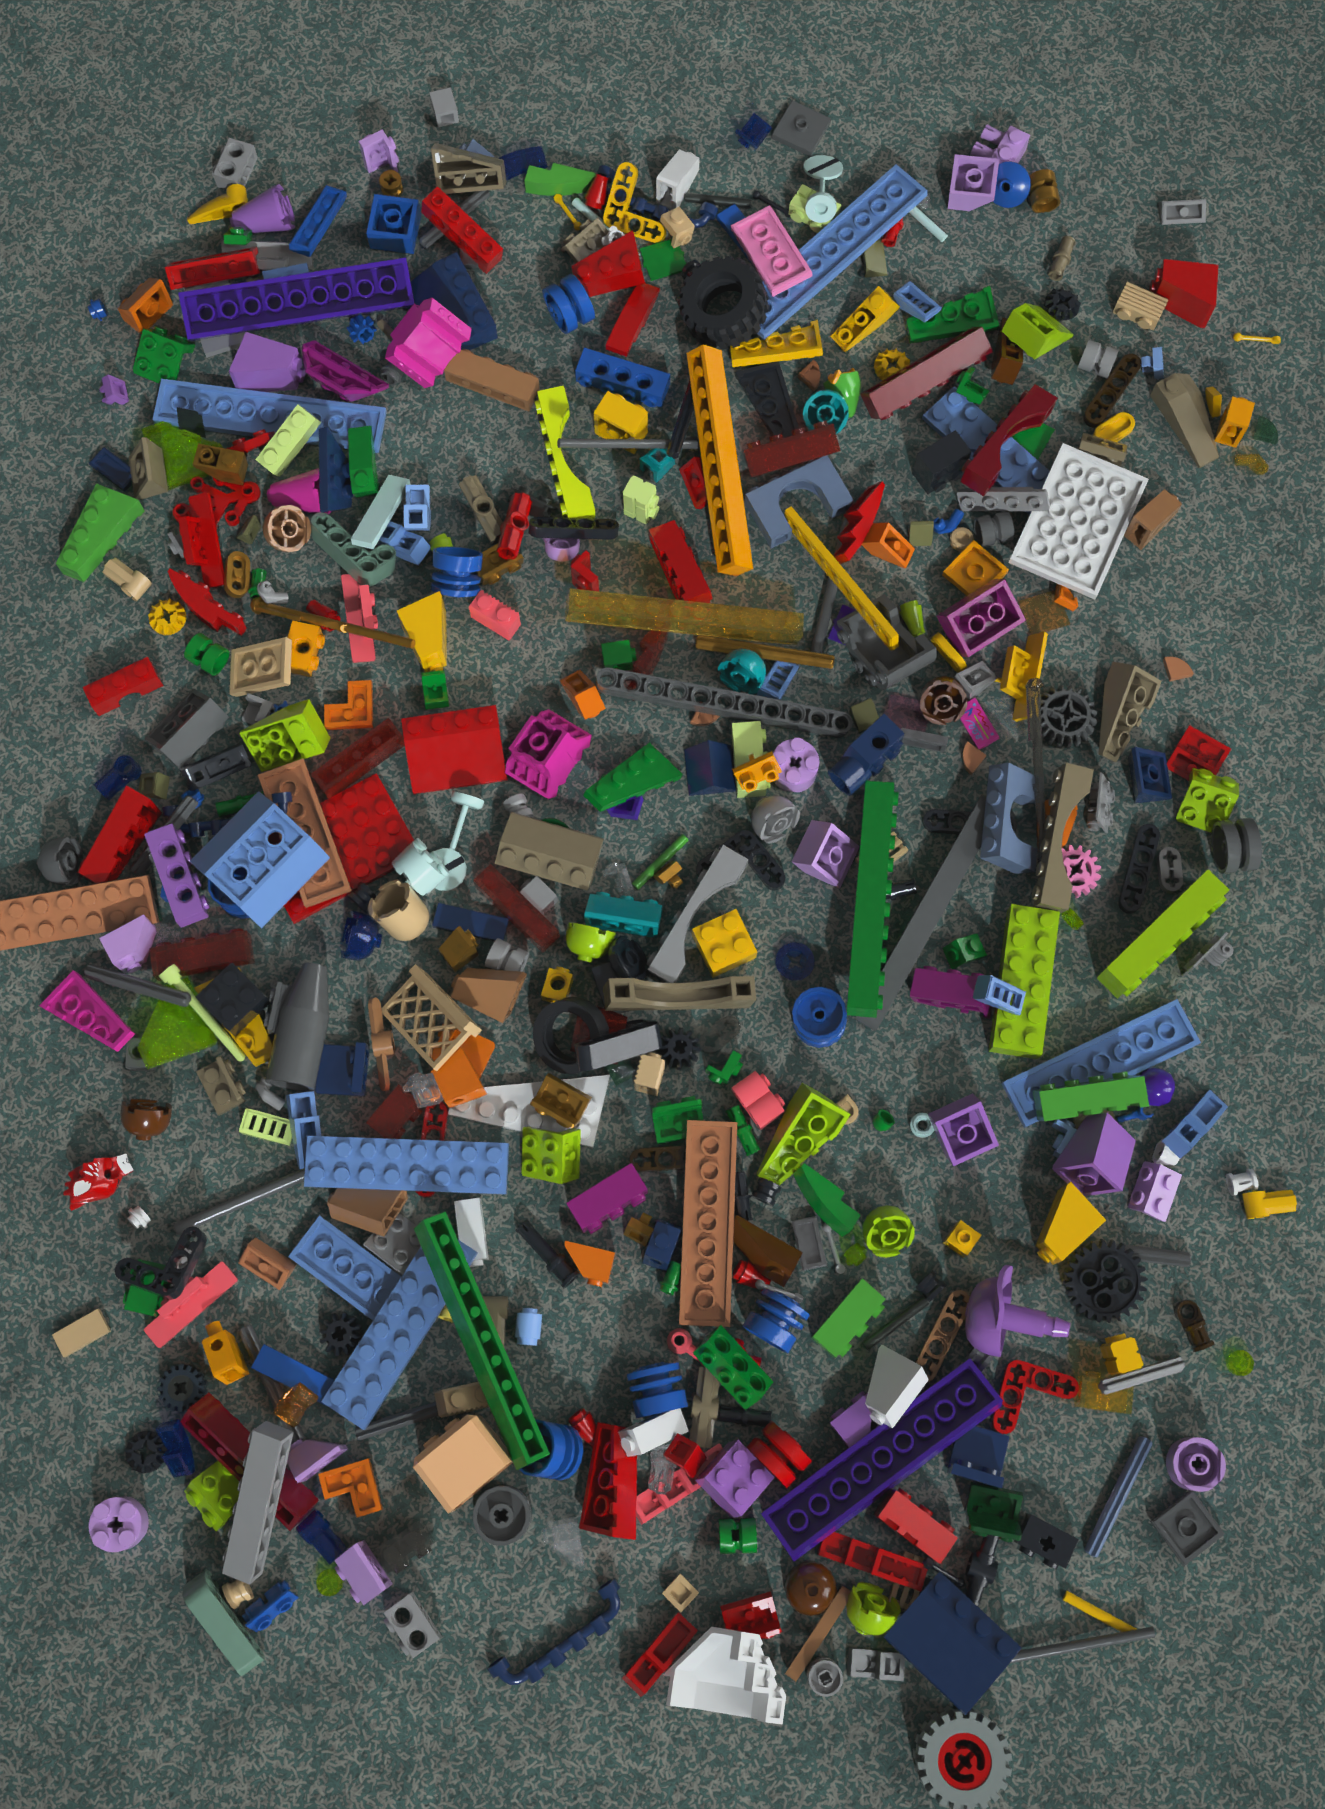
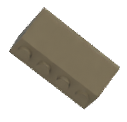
[495,812,604,891]

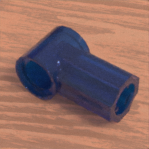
[94,755,142,801]
[296,1509,348,1565]

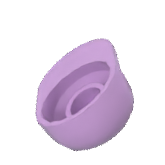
[542,538,580,562]

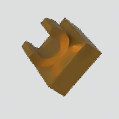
[653,861,683,889]
[624,1212,654,1247]

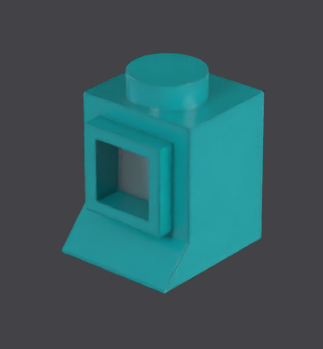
[640,449,675,483]

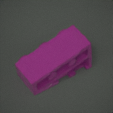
[910,966,995,1019]

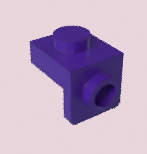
[607,795,644,820]

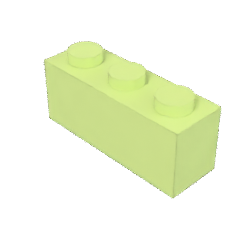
[255,404,322,477]
[731,721,770,798]

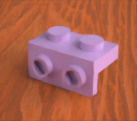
[359,129,399,173]
[1128,1161,1182,1222]

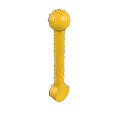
[554,194,582,231]
[1233,333,1281,344]

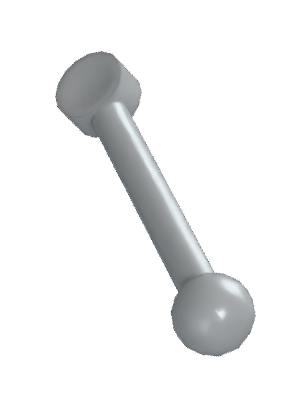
[823,1223,845,1274]
[755,1280,804,1303]

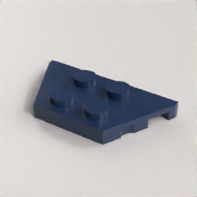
[319,427,353,513]

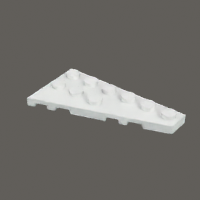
[448,1075,610,1148]

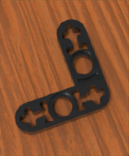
[696,830,786,891]
[115,1226,207,1300]

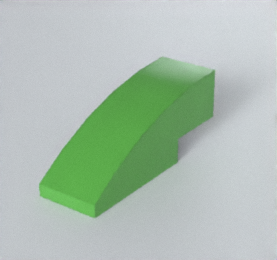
[524,163,596,196]

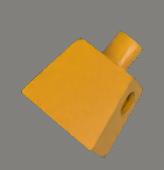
[202,1321,250,1385]

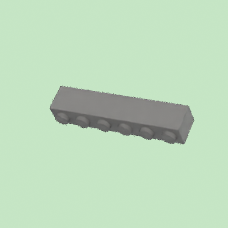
[222,1421,294,1585]

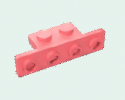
[341,574,378,663]
[144,1262,238,1348]

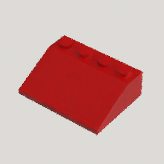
[401,705,508,794]

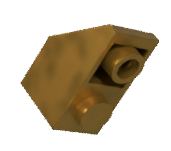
[193,443,248,485]
[439,926,479,972]

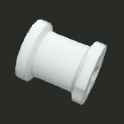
[1226,1168,1258,1196]

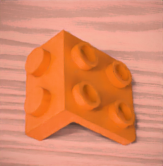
[429,1022,495,1079]

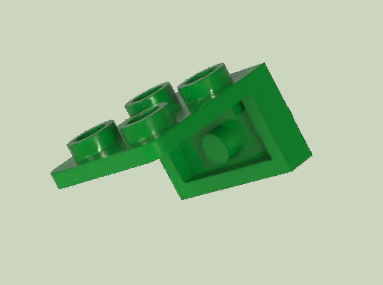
[133,326,195,384]
[652,1096,704,1144]

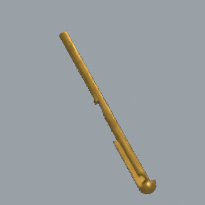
[250,597,416,649]

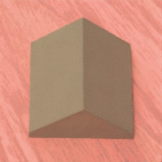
[129,437,168,500]

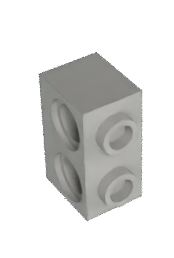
[212,138,258,189]
[384,1592,442,1658]

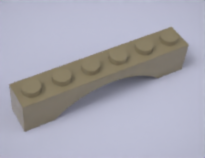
[1031,763,1094,913]
[603,976,756,1011]

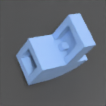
[404,485,431,531]

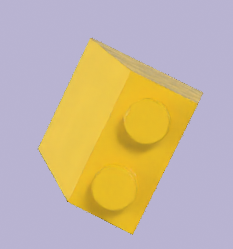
[397,591,447,672]
[1035,1182,1106,1265]

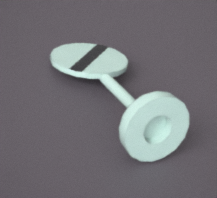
[803,155,843,223]
[434,791,484,891]

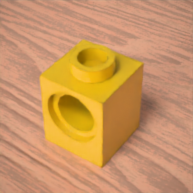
[541,966,574,1003]
[943,1220,982,1258]

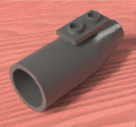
[264,963,329,1092]

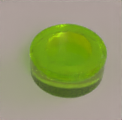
[1060,908,1084,930]
[1226,1350,1254,1376]
[316,1568,344,1596]

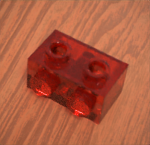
[366,1084,423,1139]

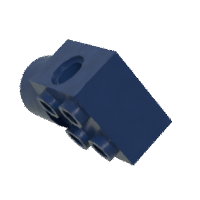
[828,714,905,796]

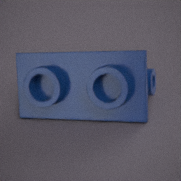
[242,1580,299,1632]

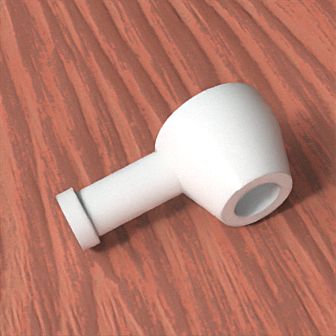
[1152,1139,1180,1166]

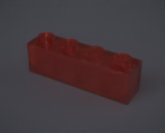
[743,420,840,477]
[311,718,405,799]
[473,864,560,953]
[149,928,255,981]

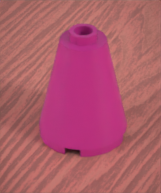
[267,468,332,514]

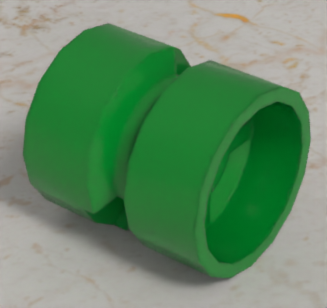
[184,633,230,676]
[719,1518,757,1554]

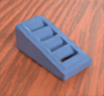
[893,281,942,322]
[757,661,799,700]
[973,975,1026,1015]

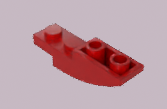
[167,568,247,636]

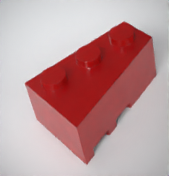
[572,230,645,297]
[873,1488,958,1564]

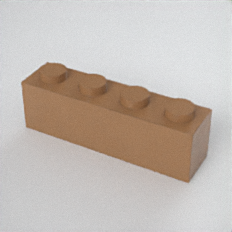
[444,349,540,411]

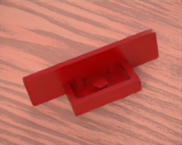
[178,492,225,588]

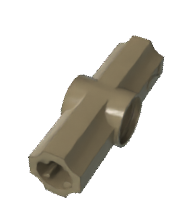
[459,475,503,544]
[689,1367,720,1449]

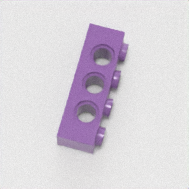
[144,823,210,928]

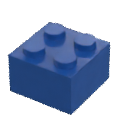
[366,194,421,254]

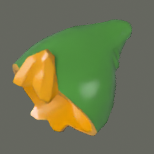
[823,368,861,418]

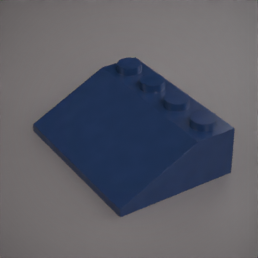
[407,252,498,350]
[884,1571,1022,1715]

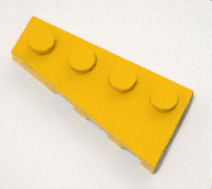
[730,320,823,367]
[194,968,273,1067]

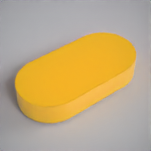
[1093,412,1135,442]
[931,632,967,673]

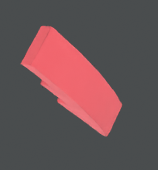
[636,1443,723,1525]

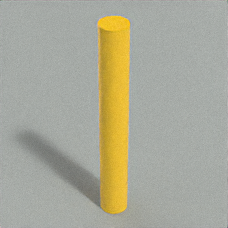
[1062,1591,1136,1632]

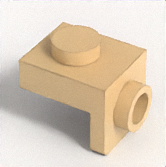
[660,207,695,248]

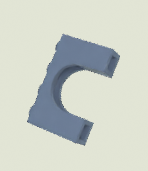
[745,455,854,548]
[980,763,1044,874]

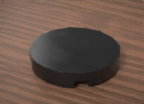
[608,935,648,980]

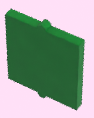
[639,239,686,281]
[1012,424,1055,460]

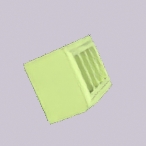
[239,1108,292,1146]

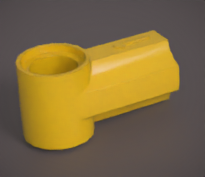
[1242,1190,1297,1219]

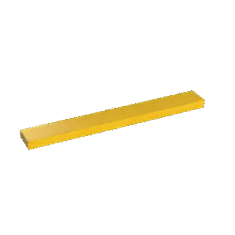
[784,506,899,651]

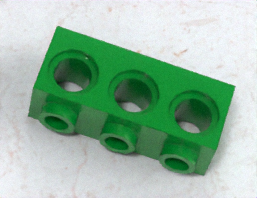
[693,1325,773,1410]

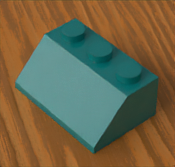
[584,892,662,938]

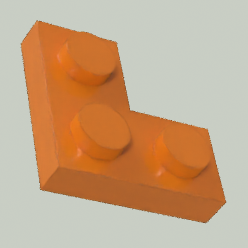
[324,680,373,730]
[318,1458,383,1518]

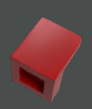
[663,1433,707,1478]

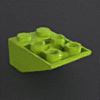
[1002,303,1074,360]
[239,699,331,772]

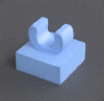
[1141,347,1164,379]

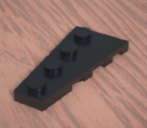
[735,361,803,451]

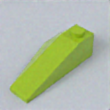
[756,1083,851,1185]

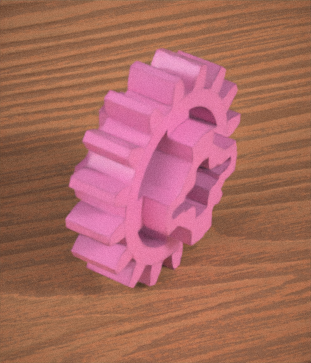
[1062,845,1101,898]

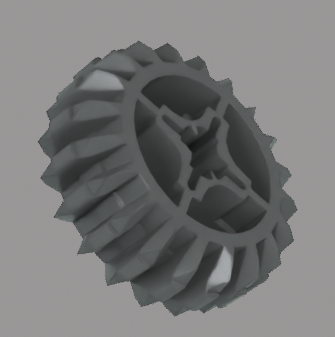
[1032,685,1097,749]

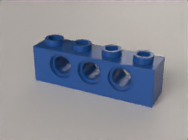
[575,348,670,408]

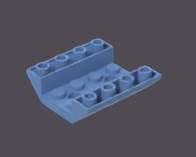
[190,791,330,928]

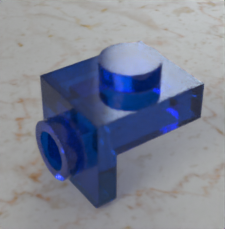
[735,113,772,150]

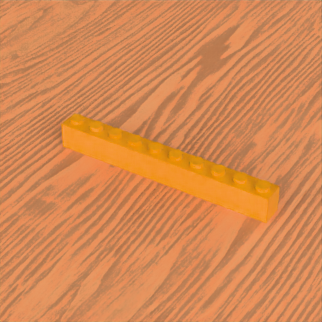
[686,344,753,576]

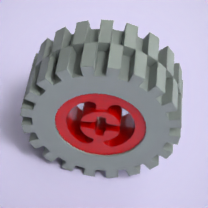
[913,1707,1012,1809]

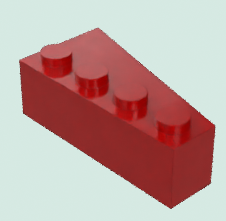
[649,520,713,618]
[78,785,162,884]
[579,1422,637,1540]

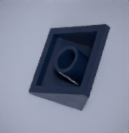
[684,740,736,796]
[1128,747,1172,803]

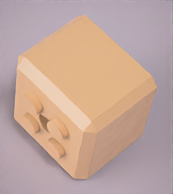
[413,1415,513,1514]

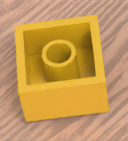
[594,391,648,454]
[692,909,757,978]

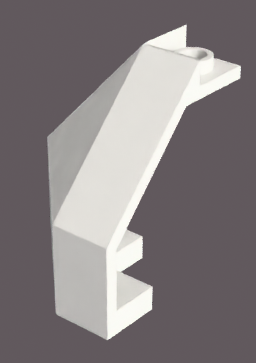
[663,1627,786,1724]

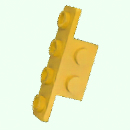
[1000,631,1048,722]

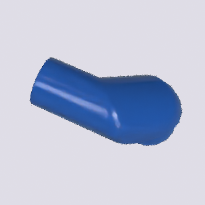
[933,509,964,534]

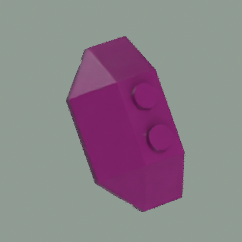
[301,340,389,402]

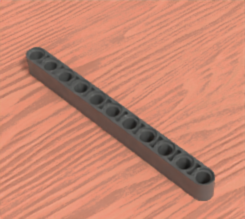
[595,668,852,738]
[854,794,986,1031]

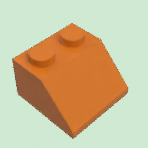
[117,278,173,335]

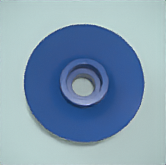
[993,161,1031,208]

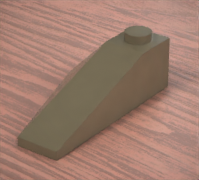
[1099,662,1162,762]

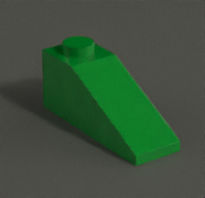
[348,426,379,498]

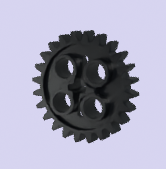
[1063,1239,1148,1323]

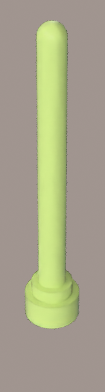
[159,964,246,1061]

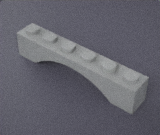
[647,845,748,983]

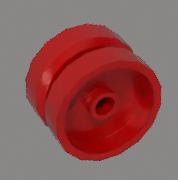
[746,1420,812,1488]

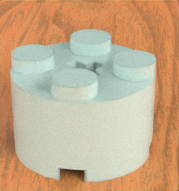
[392,838,450,896]

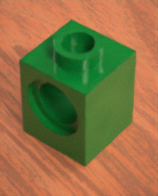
[601,640,637,671]

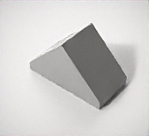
[954,661,997,701]

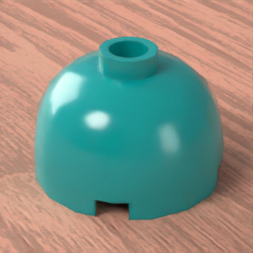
[803,389,849,437]
[718,648,766,695]

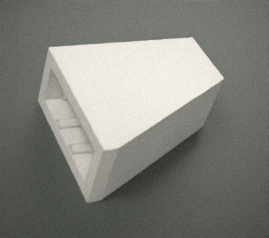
[656,149,699,210]
[865,1345,929,1428]

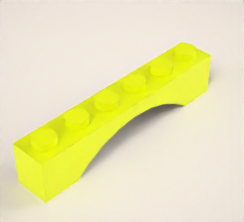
[534,385,595,518]

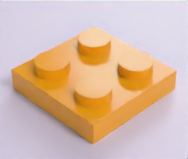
[942,540,1009,596]

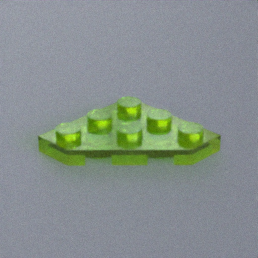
[141,421,223,490]
[137,977,218,1069]

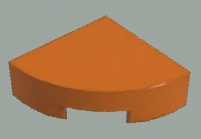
[1054,584,1078,611]

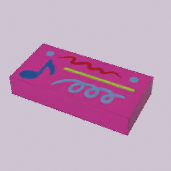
[960,698,1000,750]

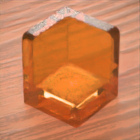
[273,1382,319,1428]

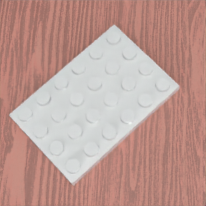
[1009,443,1149,599]

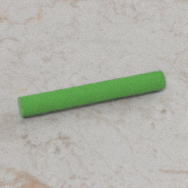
[631,834,689,890]

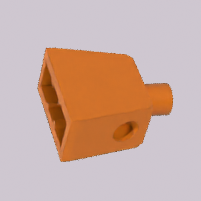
[423,1048,487,1108]

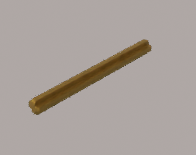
[696,635,835,669]

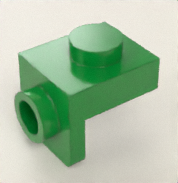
[224,227,252,245]
[956,366,990,405]
[421,670,449,710]
[943,934,987,970]
[705,1050,743,1085]

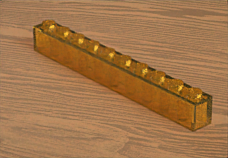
[565,588,804,645]

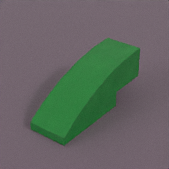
[793,1163,860,1237]

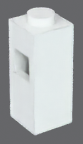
[454,1198,489,1267]
[618,1408,689,1457]

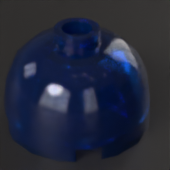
[341,911,382,960]

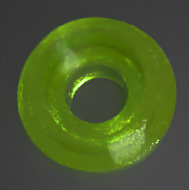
[843,1243,867,1266]

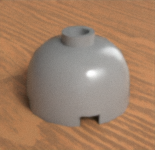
[751,795,800,844]

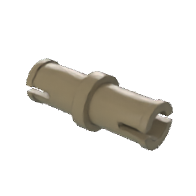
[1048,236,1076,281]

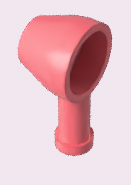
[667,1328,705,1367]

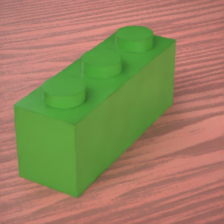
[811,1278,885,1358]

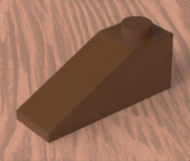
[991,317,1023,385]
[733,1215,803,1287]

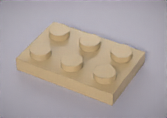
[230,637,292,697]

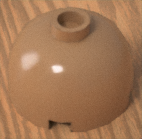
[262,505,311,552]

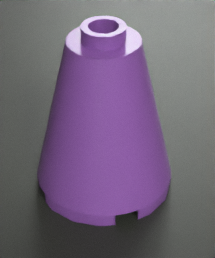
[230,184,295,233]

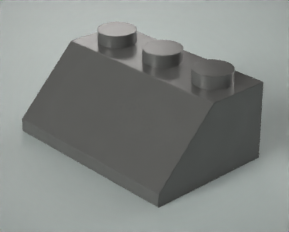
[144,688,229,768]

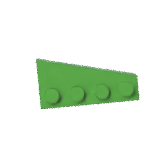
[56,484,145,582]
[1033,1071,1149,1121]

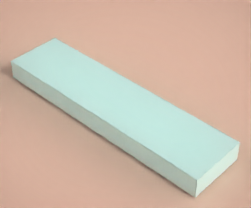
[351,475,411,549]

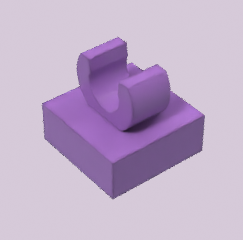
[99,374,129,405]

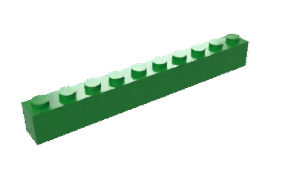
[847,781,899,1018]
[414,1212,550,1470]

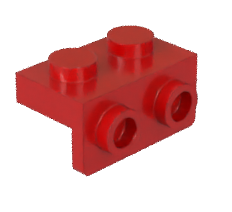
[571,550,600,601]
[720,1591,782,1639]

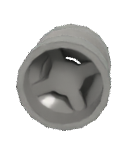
[503,793,534,818]

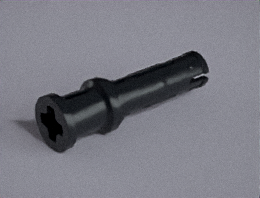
[515,1220,580,1289]

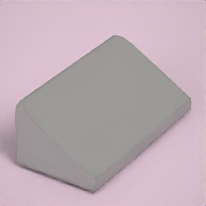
[1158,199,1206,225]

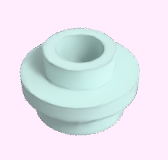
[910,1113,934,1138]

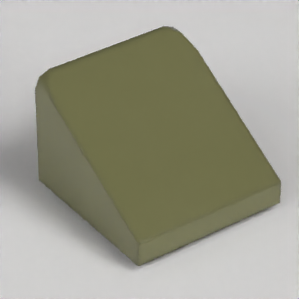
[236,515,261,545]
[908,521,934,546]
[849,698,879,733]
[138,772,170,799]

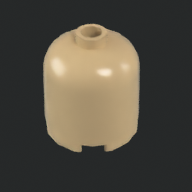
[368,879,429,941]

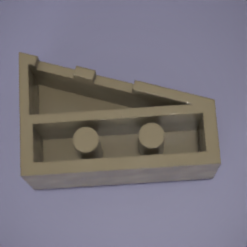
[431,143,507,194]

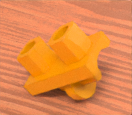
[732,751,782,793]

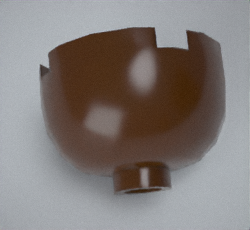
[919,676,968,725]
[120,1099,172,1141]
[784,1561,837,1616]

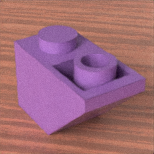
[830,1391,871,1448]

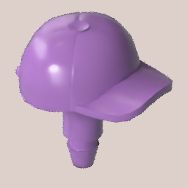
[965,1265,1071,1357]

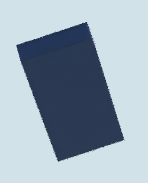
[89,447,132,492]

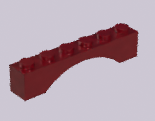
[960,384,1058,496]

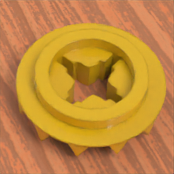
[874,348,910,380]
[148,598,186,635]

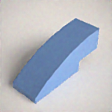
[376,521,431,566]
[1162,1090,1228,1159]
[286,1091,321,1169]

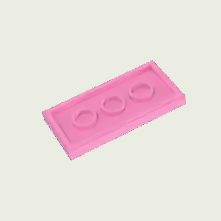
[731,205,812,297]

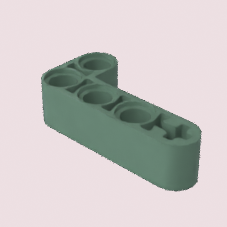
[311,512,396,587]
[182,1569,265,1676]

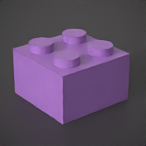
[928,1093,999,1166]
[695,1439,775,1518]

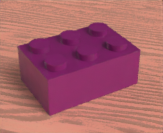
[936,579,1026,657]
[566,1163,648,1235]

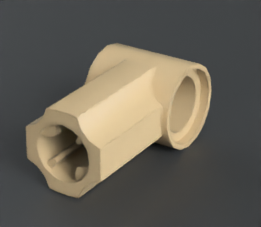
[103,558,152,601]

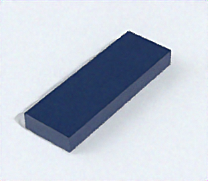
[432,903,509,942]

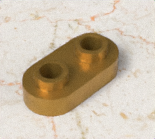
[224,551,250,598]

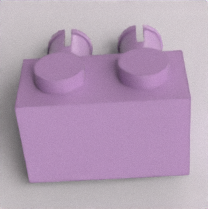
[970,124,1030,164]

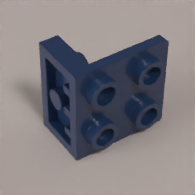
[315,1042,370,1097]
[947,1426,1009,1488]

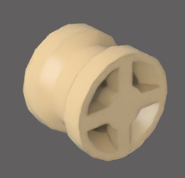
[222,1579,254,1609]

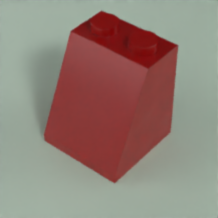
[1149,259,1219,328]

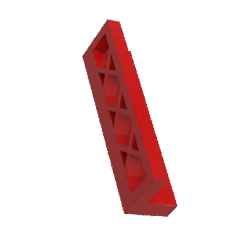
[165,246,259,290]

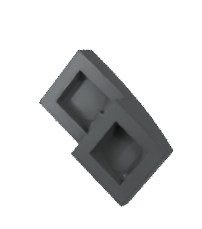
[847,1647,905,1681]

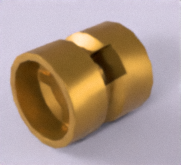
[1029,169,1061,213]

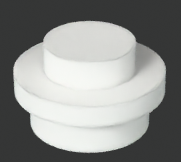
[127,1206,151,1230]

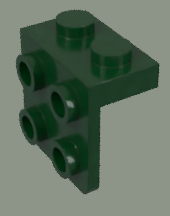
[965,1481,1023,1542]

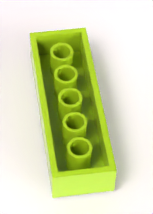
[1097,869,1230,999]
[989,904,1060,1059]

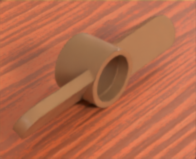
[368,997,395,1091]

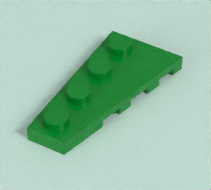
[905,286,999,344]
[583,742,683,812]

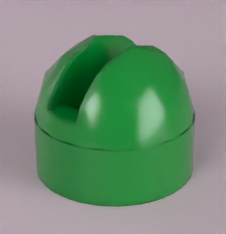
[872,1109,895,1131]

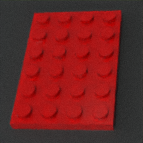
[268,773,414,924]

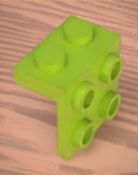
[1176,768,1239,833]
[184,1461,240,1532]

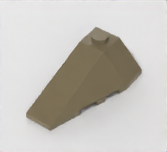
[1150,373,1219,468]

